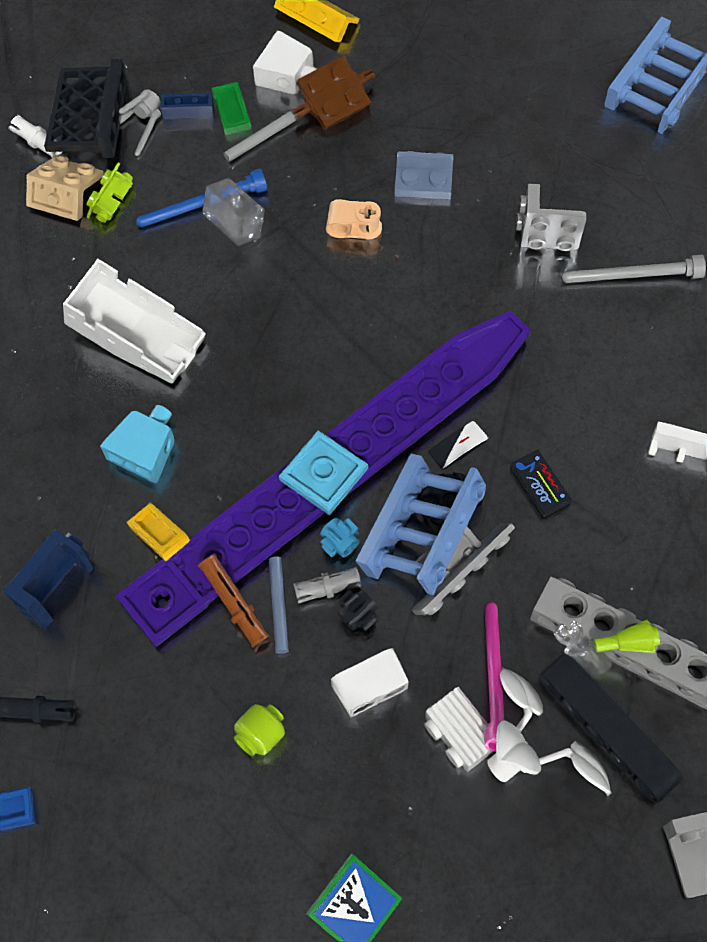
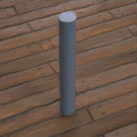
[269,557,289,654]

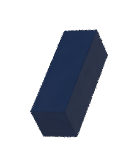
[160,93,214,119]

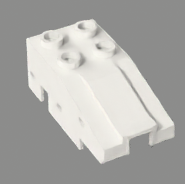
[63,259,206,384]

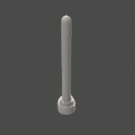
[562,254,706,283]

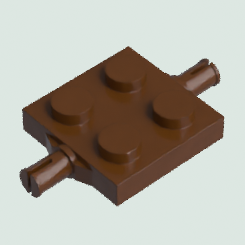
[291,55,375,131]

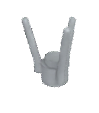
[119,89,162,156]

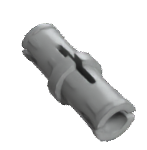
[293,567,362,604]

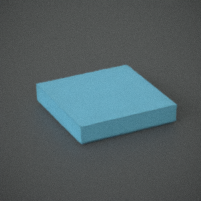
[279,430,368,516]

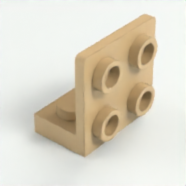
[26,156,103,221]

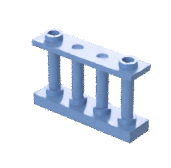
[604,16,707,134]
[356,454,486,595]

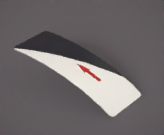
[428,421,488,469]

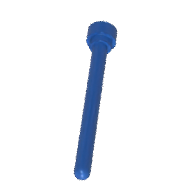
[136,168,268,227]

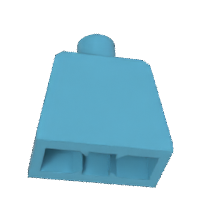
[100,405,175,483]

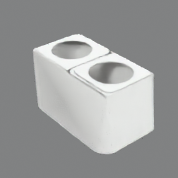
[331,648,409,718]

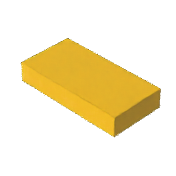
[126,502,190,562]

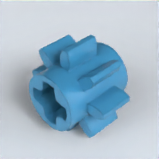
[320,518,360,558]

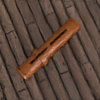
[197,554,270,648]

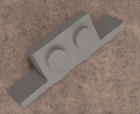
[411,522,515,615]

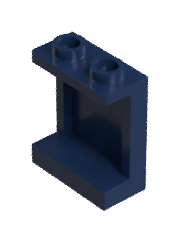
[3,529,94,630]

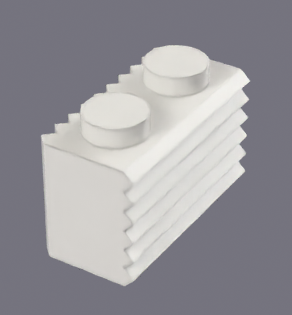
[424,687,494,772]

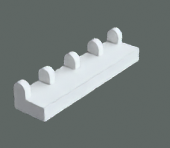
[648,421,707,463]

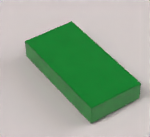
[212,82,252,135]

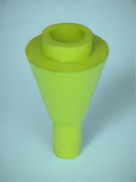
[593,619,660,654]

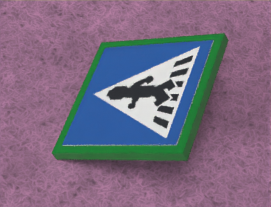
[306,854,402,942]

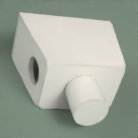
[253,30,317,94]

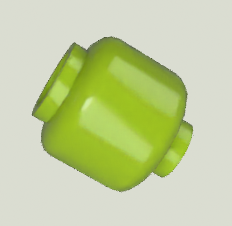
[233,704,285,756]

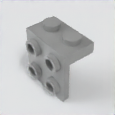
[516,184,586,251]

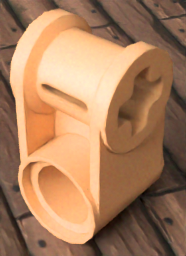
[326,199,382,240]

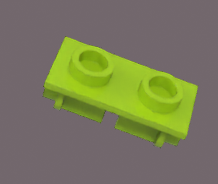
[86,163,133,223]

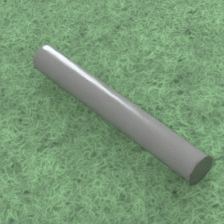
[223,111,296,162]

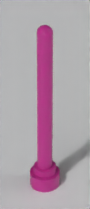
[484,602,504,751]

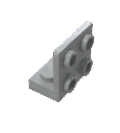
[663,812,707,898]

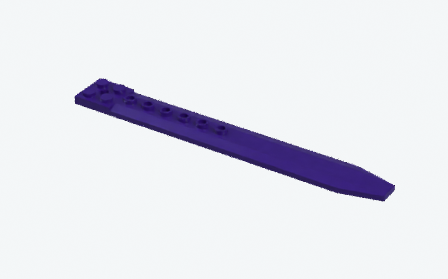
[115,311,531,647]

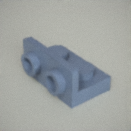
[395,151,454,199]

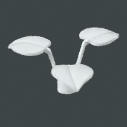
[488,667,611,796]

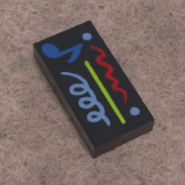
[510,449,572,518]

